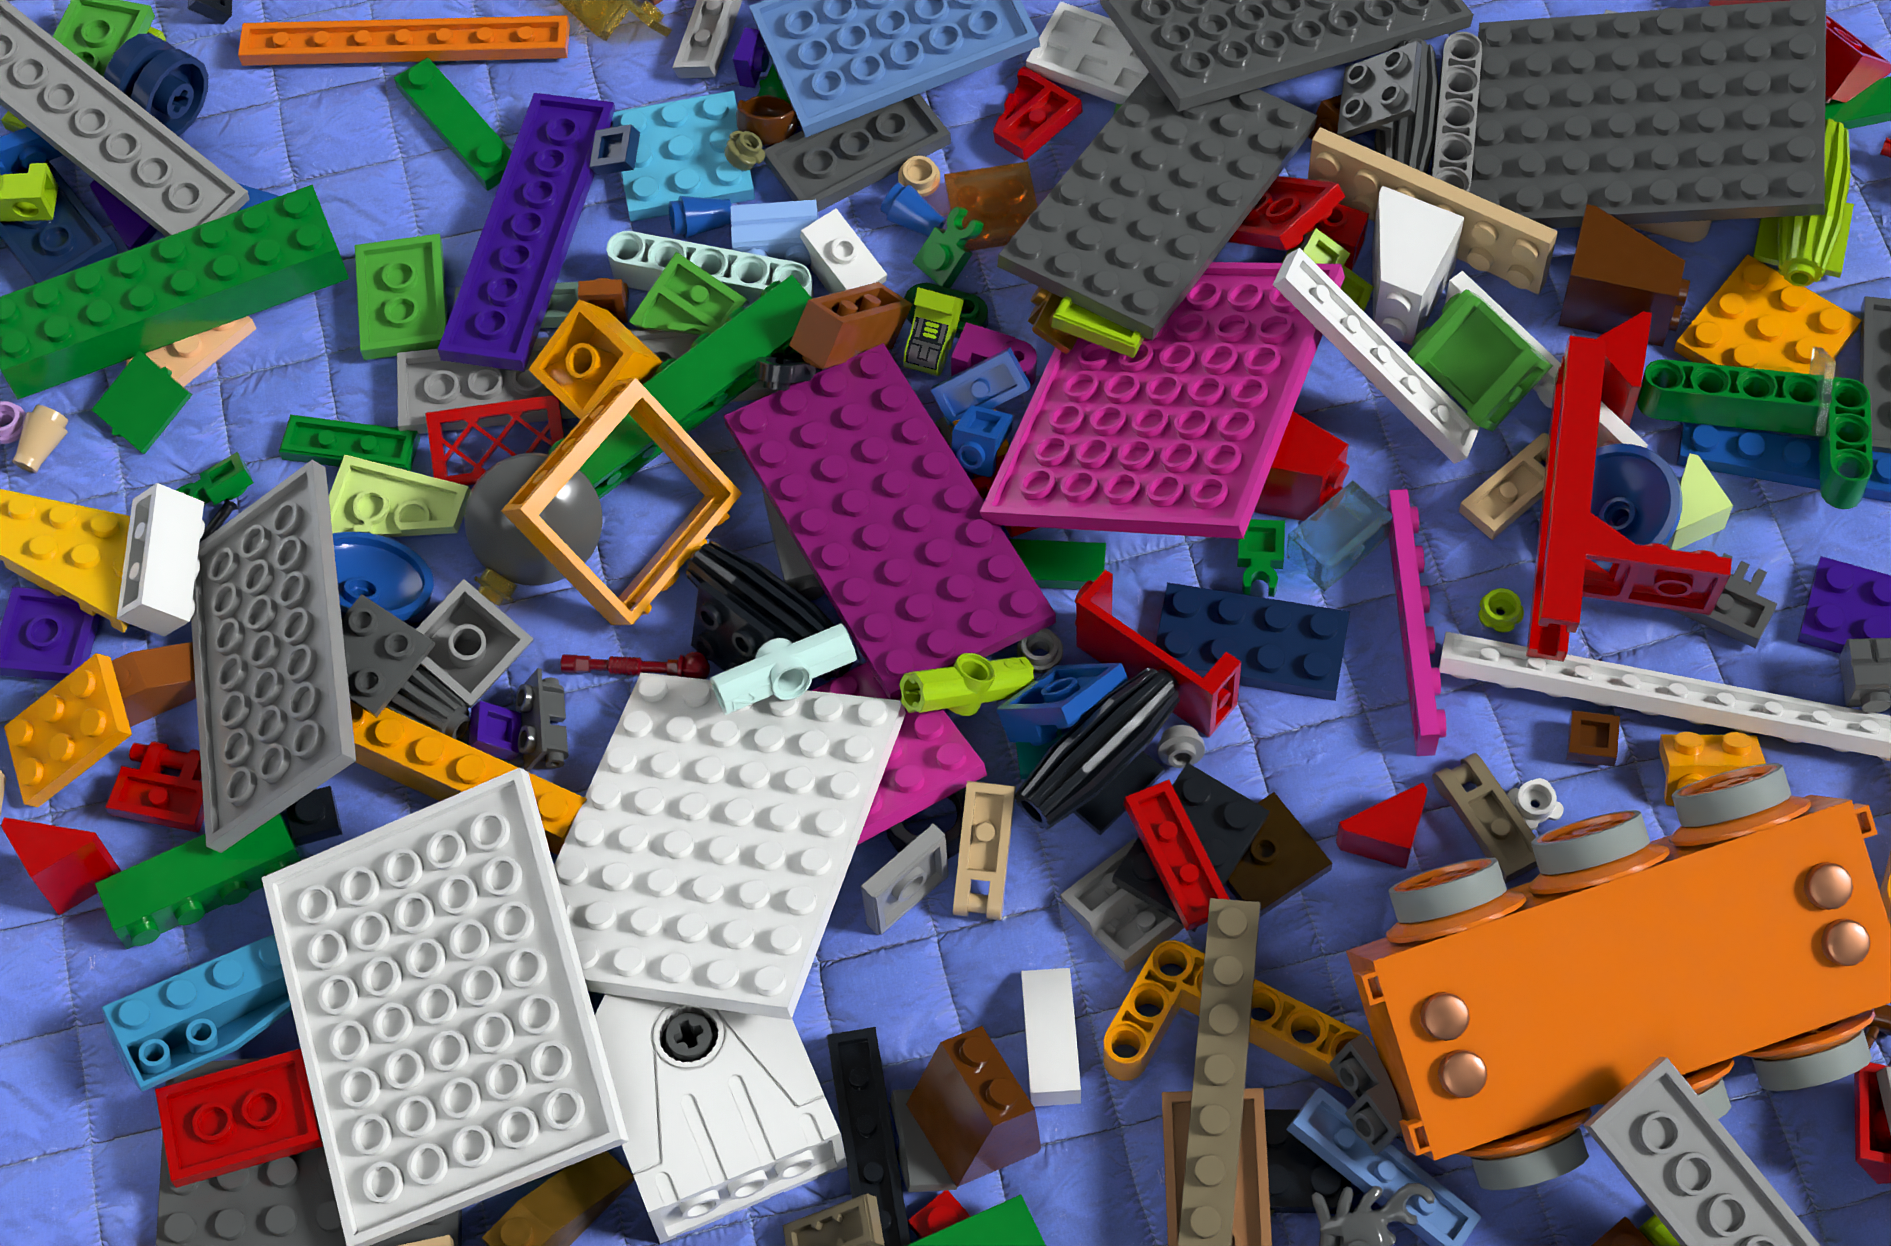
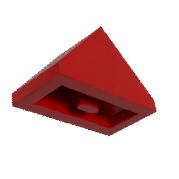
[1336,782,1428,869]

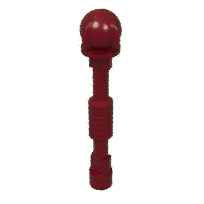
[561,652,710,679]

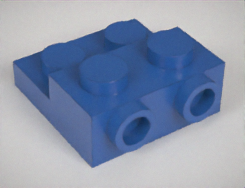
[996,663,1128,746]

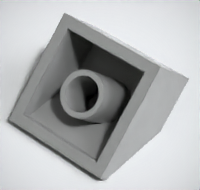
[416,579,534,708]

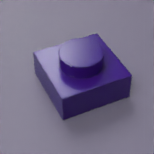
[732,27,770,88]
[469,700,521,761]

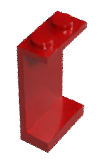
[1075,569,1241,737]

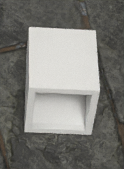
[1372,186,1464,345]

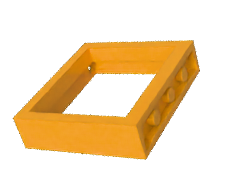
[501,377,743,625]

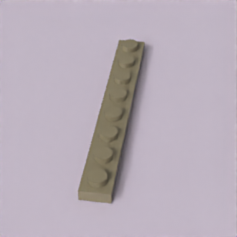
[1178,898,1261,1246]

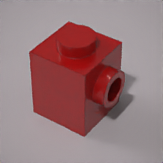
[1303,204,1369,271]

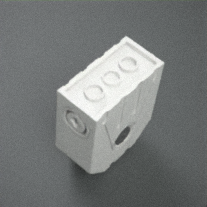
[595,994,847,1244]

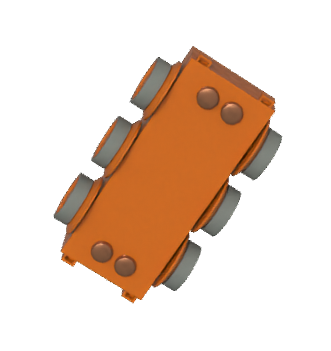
[1346,763,1891,1190]

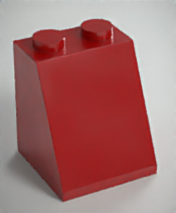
[1254,411,1350,523]

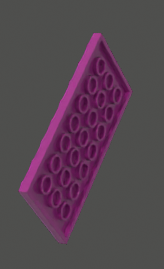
[724,343,1056,700]

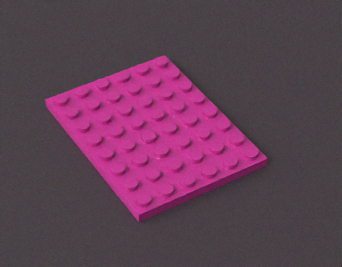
[980,262,1345,539]

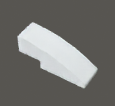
[1021,968,1081,1107]

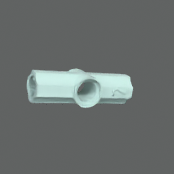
[710,623,857,715]

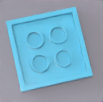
[612,90,755,222]

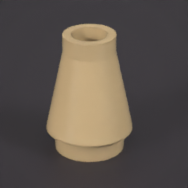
[12,405,68,473]

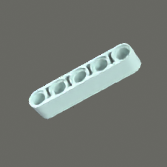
[606,231,814,307]

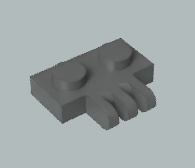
[1670,553,1777,648]

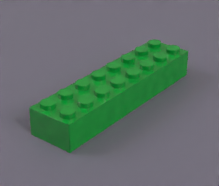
[0,185,349,399]

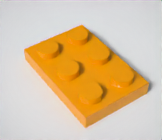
[4,653,132,807]

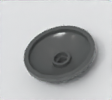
[465,453,603,586]

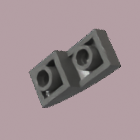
[1329,1033,1402,1155]
[889,1089,957,1192]

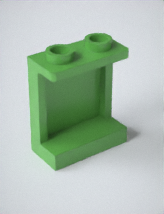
[1407,289,1553,432]

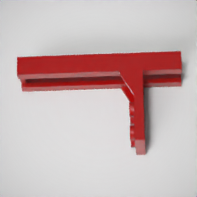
[1526,335,1732,662]

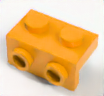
[1659,732,1766,806]

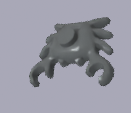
[1312,1183,1435,1246]

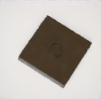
[1225,792,1333,917]

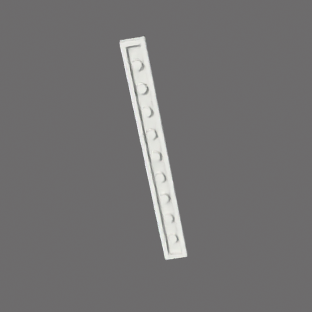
[1439,632,1891,761]

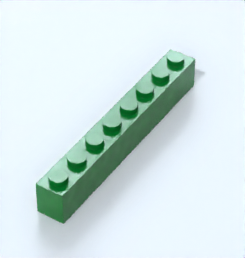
[548,275,813,499]

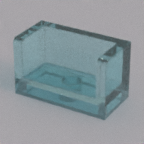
[1286,480,1392,592]

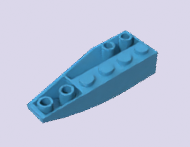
[102,934,292,1092]

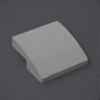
[1060,839,1185,973]

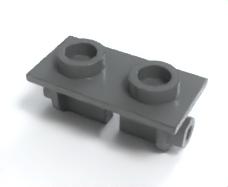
[515,668,569,772]

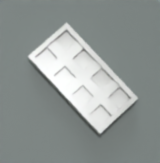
[1026,1,1149,104]

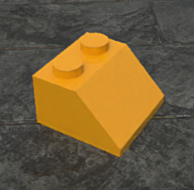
[528,299,663,420]

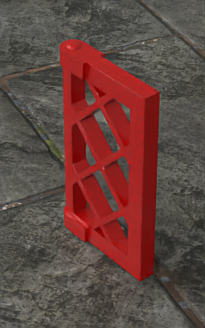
[425,395,565,486]

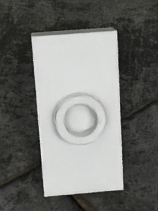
[800,208,887,294]

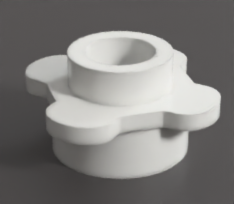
[1507,778,1564,830]

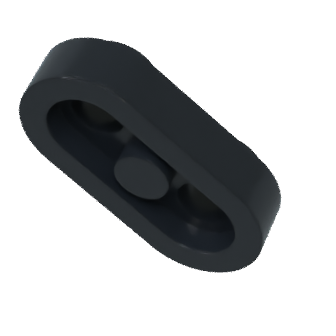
[755,352,827,390]

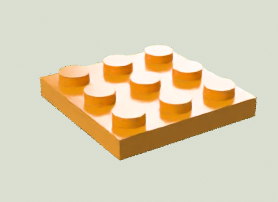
[1674,254,1862,375]

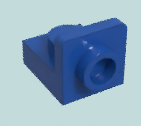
[951,405,1013,477]

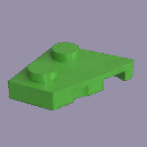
[629,252,750,336]

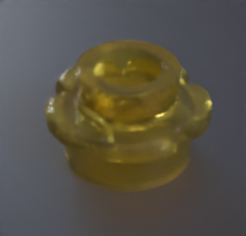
[474,567,518,606]

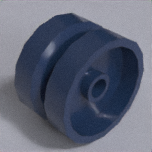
[104,33,208,136]

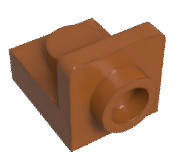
[578,278,629,323]

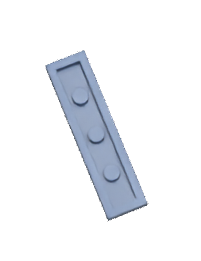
[1286,1087,1481,1246]

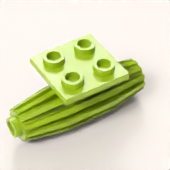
[1753,119,1854,287]

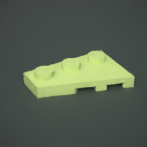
[329,455,471,537]

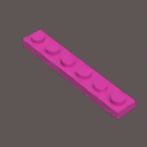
[1385,489,1446,756]

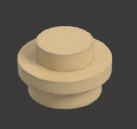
[898,156,940,197]

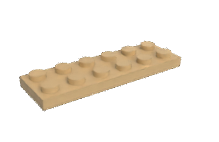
[1308,127,1558,295]

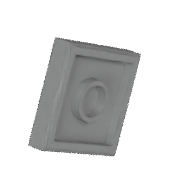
[861,823,949,935]

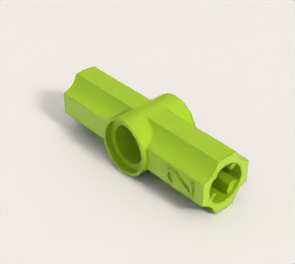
[899,653,1034,716]

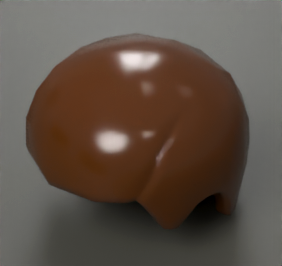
[736,95,799,147]

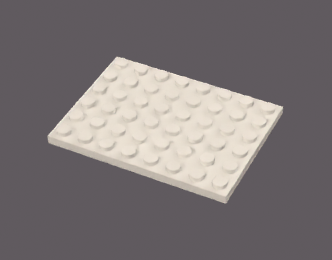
[554,673,906,1020]
[262,767,629,1246]

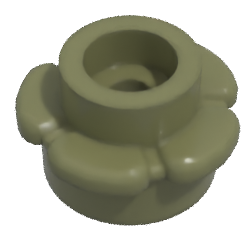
[724,131,765,171]

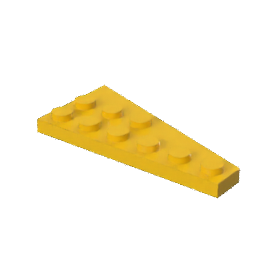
[0,489,130,633]

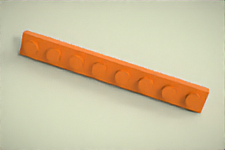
[238,15,570,66]

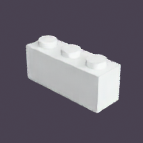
[117,483,205,637]

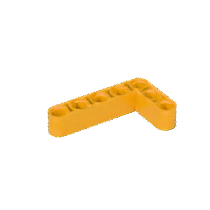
[1103,940,1373,1089]

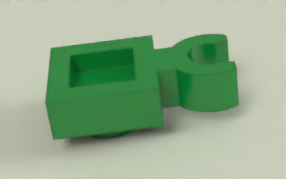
[912,206,984,288]
[176,452,254,506]
[1237,519,1285,597]

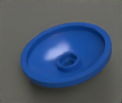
[1590,443,1683,573]
[333,532,434,621]

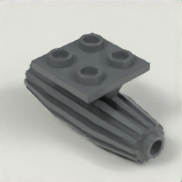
[1337,37,1439,174]
[342,594,470,740]

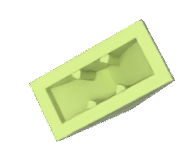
[1666,453,1733,550]

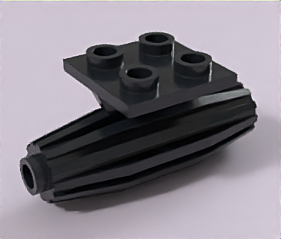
[686,541,853,681]
[1014,668,1180,836]

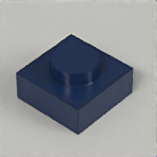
[590,124,640,175]

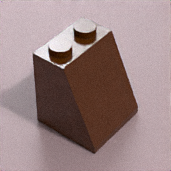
[1558,204,1690,347]
[906,1026,1041,1187]

